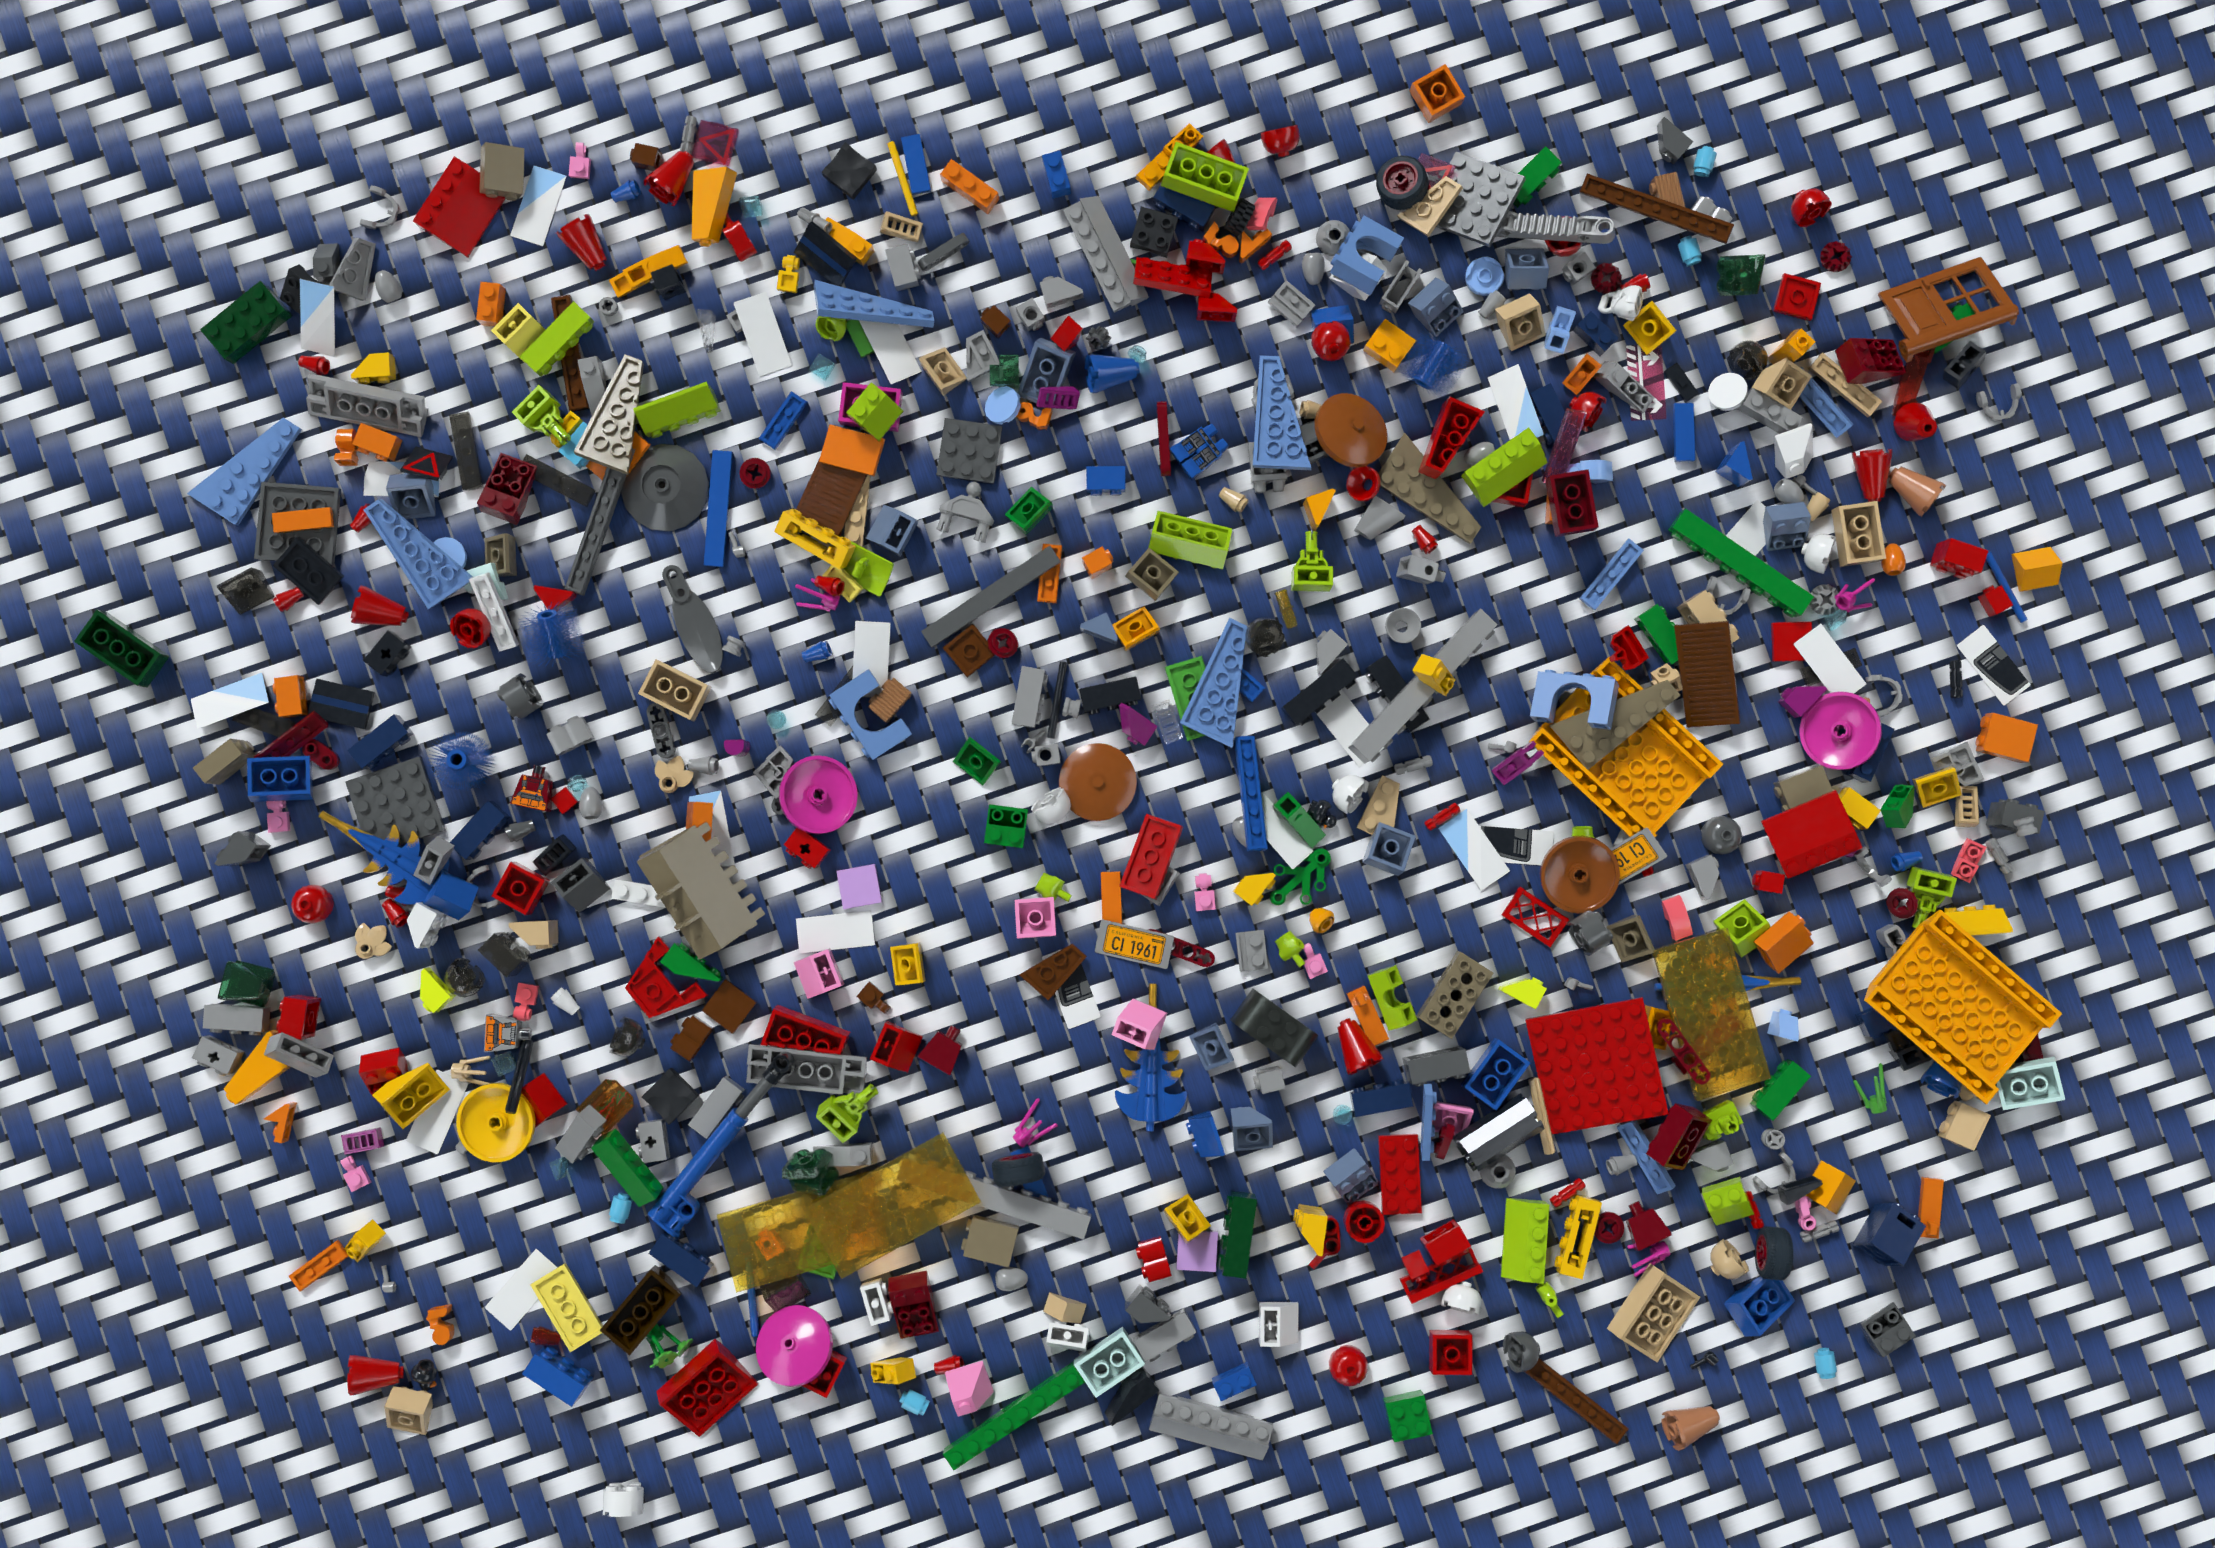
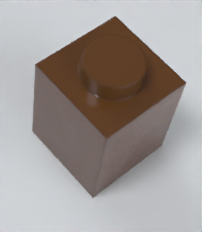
[630,143,662,171]
[980,305,1011,339]

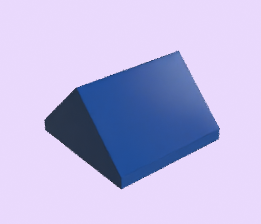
[1310,305,1354,344]
[1715,441,1753,487]
[423,870,478,920]

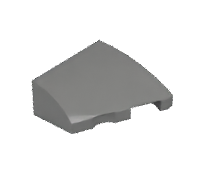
[1354,496,1405,540]
[1932,742,1984,787]
[753,746,794,799]

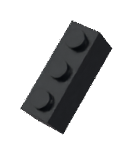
[1079,676,1141,715]

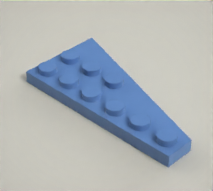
[814,280,934,328]
[1253,355,1311,470]
[187,418,302,526]
[363,499,473,609]
[1180,618,1247,748]

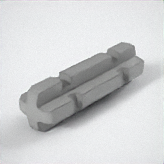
[680,116,697,154]
[1394,755,1433,775]
[1985,838,2014,874]
[1800,1221,1839,1242]

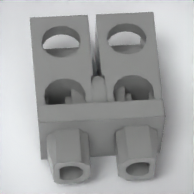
[1247,442,1287,493]

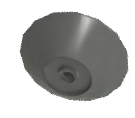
[621,444,709,531]

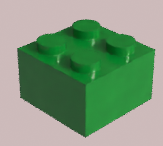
[1383,1390,1433,1443]

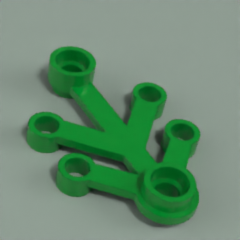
[1270,848,1331,905]

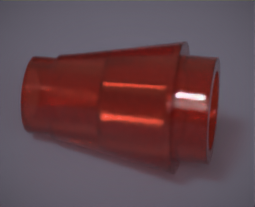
[530,1326,561,1345]

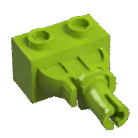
[512,385,571,445]
[1291,531,1333,592]
[1906,866,1957,928]
[816,1084,878,1143]
[1702,1100,1743,1141]

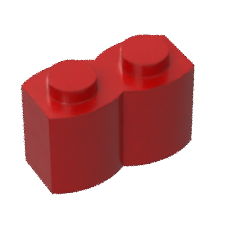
[1136,1236,1172,1282]

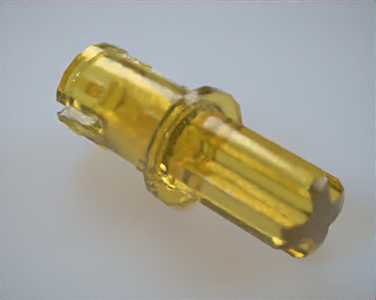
[1274,589,1297,629]

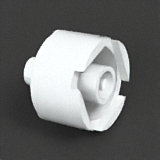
[603,1482,644,1517]

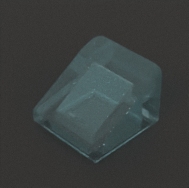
[739,196,763,218]
[1823,609,1847,631]
[550,1156,569,1181]

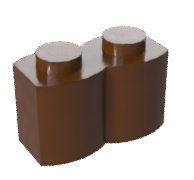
[670,1015,714,1061]

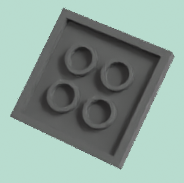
[936,418,1002,484]

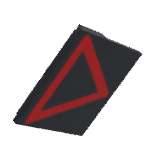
[400,447,453,481]

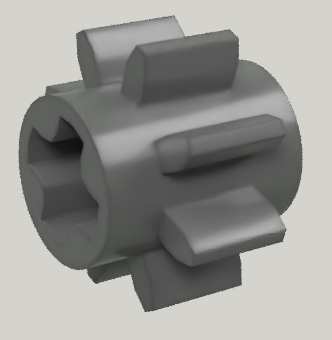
[1086,325,1111,351]

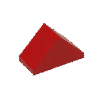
[1050,316,1083,352]
[533,585,577,611]

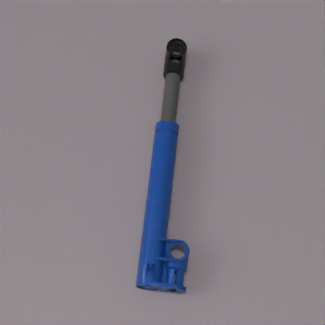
[648,1052,794,1238]

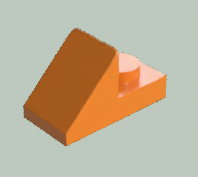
[1239,229,1272,264]
[1562,354,1602,395]
[264,1102,297,1143]

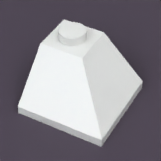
[1774,423,1813,479]

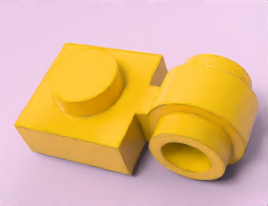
[777,255,800,293]
[550,411,583,448]

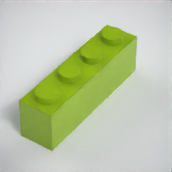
[519,301,595,377]

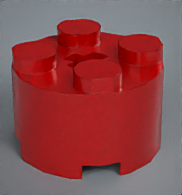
[1343,1200,1385,1243]

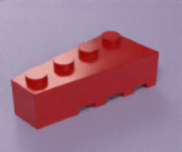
[760,1005,851,1055]

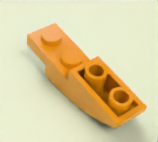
[1136,123,1203,191]
[609,245,688,298]

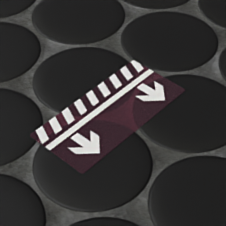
[1626,344,1666,421]

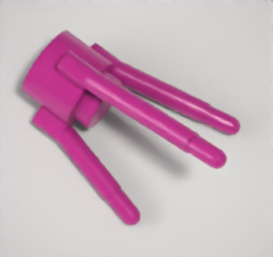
[795,578,840,612]
[1834,578,1875,612]
[1013,1098,1057,1148]
[1627,1241,1670,1277]

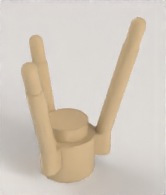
[451,1056,491,1086]

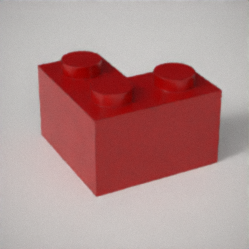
[802,1350,847,1398]

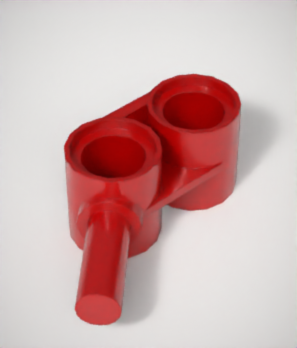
[722,213,757,262]
[1308,1215,1341,1269]

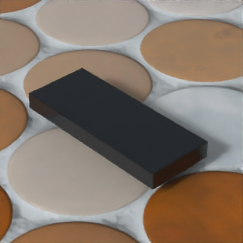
[1664,362,1699,403]

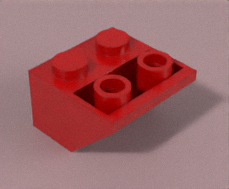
[870,1021,923,1073]
[359,1047,409,1098]

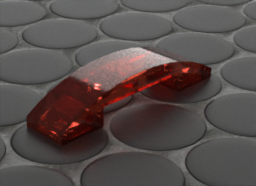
[1892,347,1936,416]

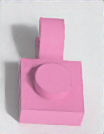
[569,142,591,179]
[1303,943,1328,979]
[341,1155,371,1192]

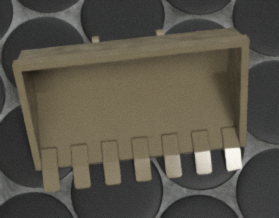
[637,822,765,959]

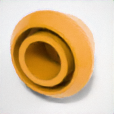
[1309,908,1334,933]

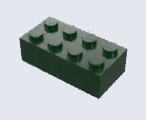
[200,280,293,364]
[74,610,170,688]
[1218,1191,1257,1279]

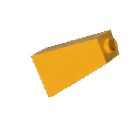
[692,167,737,247]
[1767,328,1815,364]
[224,1030,290,1105]

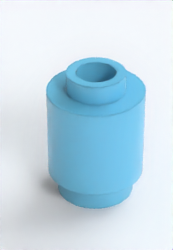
[1693,146,1717,177]
[1678,236,1702,267]
[609,1193,633,1224]
[1814,1348,1837,1379]
[899,1389,930,1416]

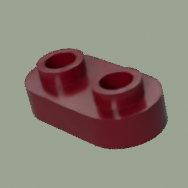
[302,739,340,770]
[1434,1123,1455,1160]

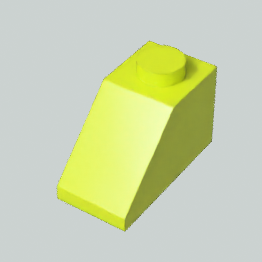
[420,967,456,1013]
[1498,977,1547,1009]

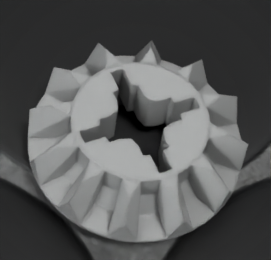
[1810,584,1839,615]

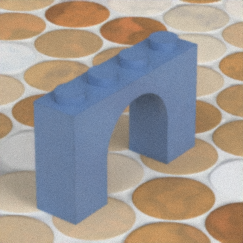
[1330,215,1404,296]
[829,669,912,760]
[1530,670,1619,730]

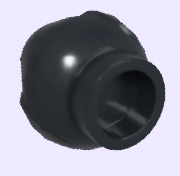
[1307,800,1337,829]
[411,1359,437,1391]

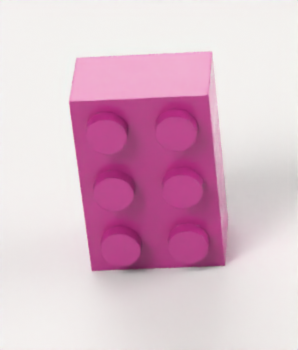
[838,382,903,432]

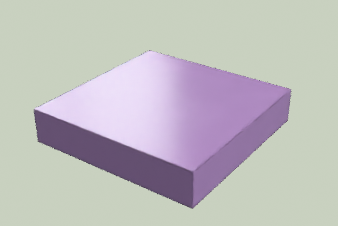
[836,864,882,909]
[1176,1231,1218,1272]

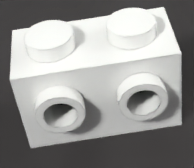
[860,1278,894,1326]
[1046,1321,1089,1352]

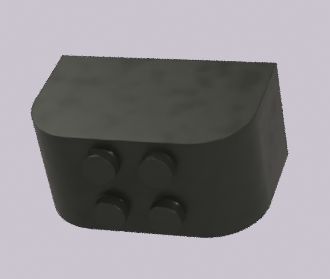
[1230,988,1319,1067]

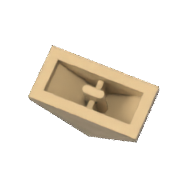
[1043,1292,1087,1324]

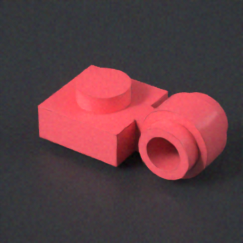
[513,983,539,1022]

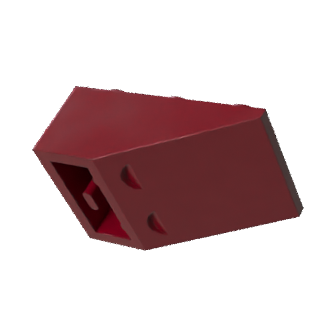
[1835,338,1906,384]
[477,453,537,525]
[888,1271,939,1339]

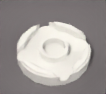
[1708,373,1748,411]

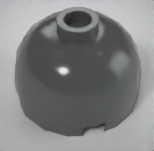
[1701,816,1742,855]
[1503,1331,1540,1373]

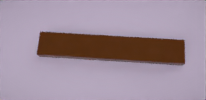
[551,295,590,412]
[1524,1358,1629,1444]

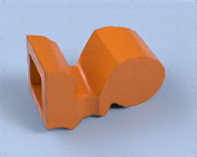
[1203,221,1239,258]
[1016,402,1053,430]
[334,429,359,466]
[426,1304,455,1345]

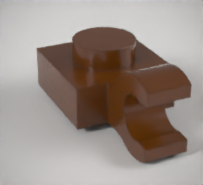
[856,981,891,1014]

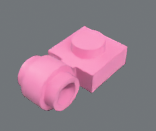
[266,801,291,833]
[1194,873,1216,911]
[1794,1195,1816,1231]

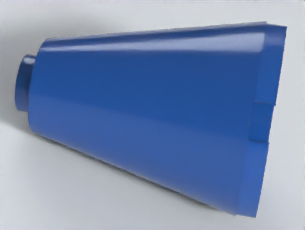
[1084,354,1140,393]
[1920,1061,1962,1098]

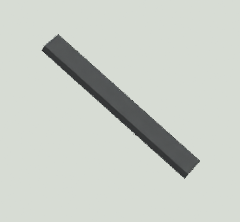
[565,448,636,596]
[921,546,1061,648]

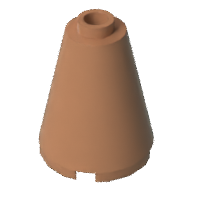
[1888,466,1947,517]
[1661,1406,1720,1451]

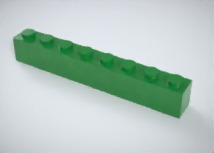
[1668,508,1814,618]
[943,1361,1085,1471]

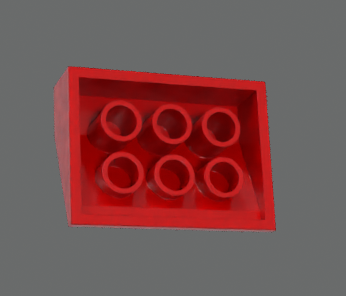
[413,156,505,257]
[1761,790,1863,879]
[656,1339,758,1437]

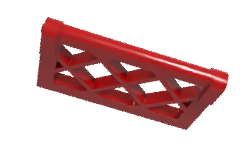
[1501,887,1569,947]

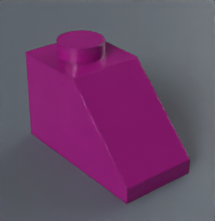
[1778,686,1827,718]
[1119,703,1157,746]

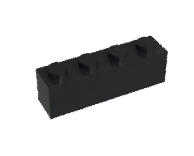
[1365,655,1430,733]
[1281,658,1358,726]

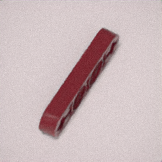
[1156,401,1171,476]
[1148,929,1215,967]
[1656,1017,1711,1085]

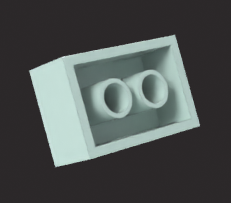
[1996,1056,2065,1110]
[1074,1327,1145,1398]

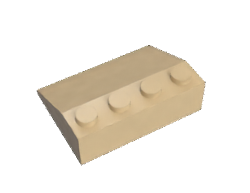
[1607,1263,1700,1362]

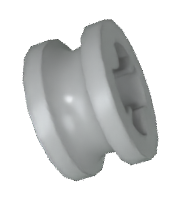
[599,297,618,316]

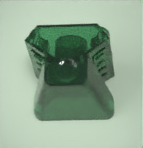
[1716,254,1765,296]
[218,960,275,1007]
[782,1148,839,1196]

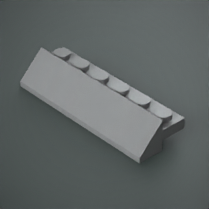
[1063,196,1149,313]
[306,374,429,437]
[746,1044,867,1095]
[1149,1393,1273,1461]

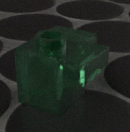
[990,355,1020,389]

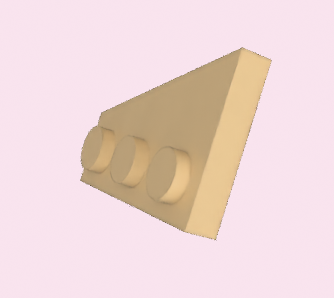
[1397,176,1463,237]
[1356,775,1400,835]

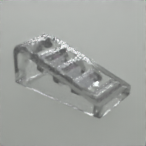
[697,309,716,353]
[1151,699,1183,744]

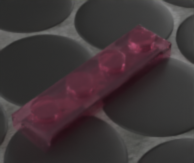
[1542,408,1587,484]

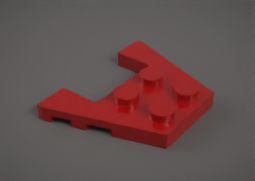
[625,936,708,1018]

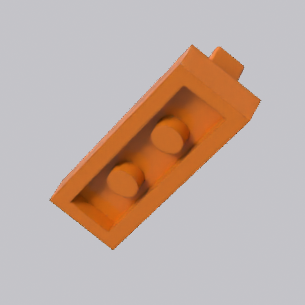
[1346,985,1389,1046]
[1918,1177,1944,1239]

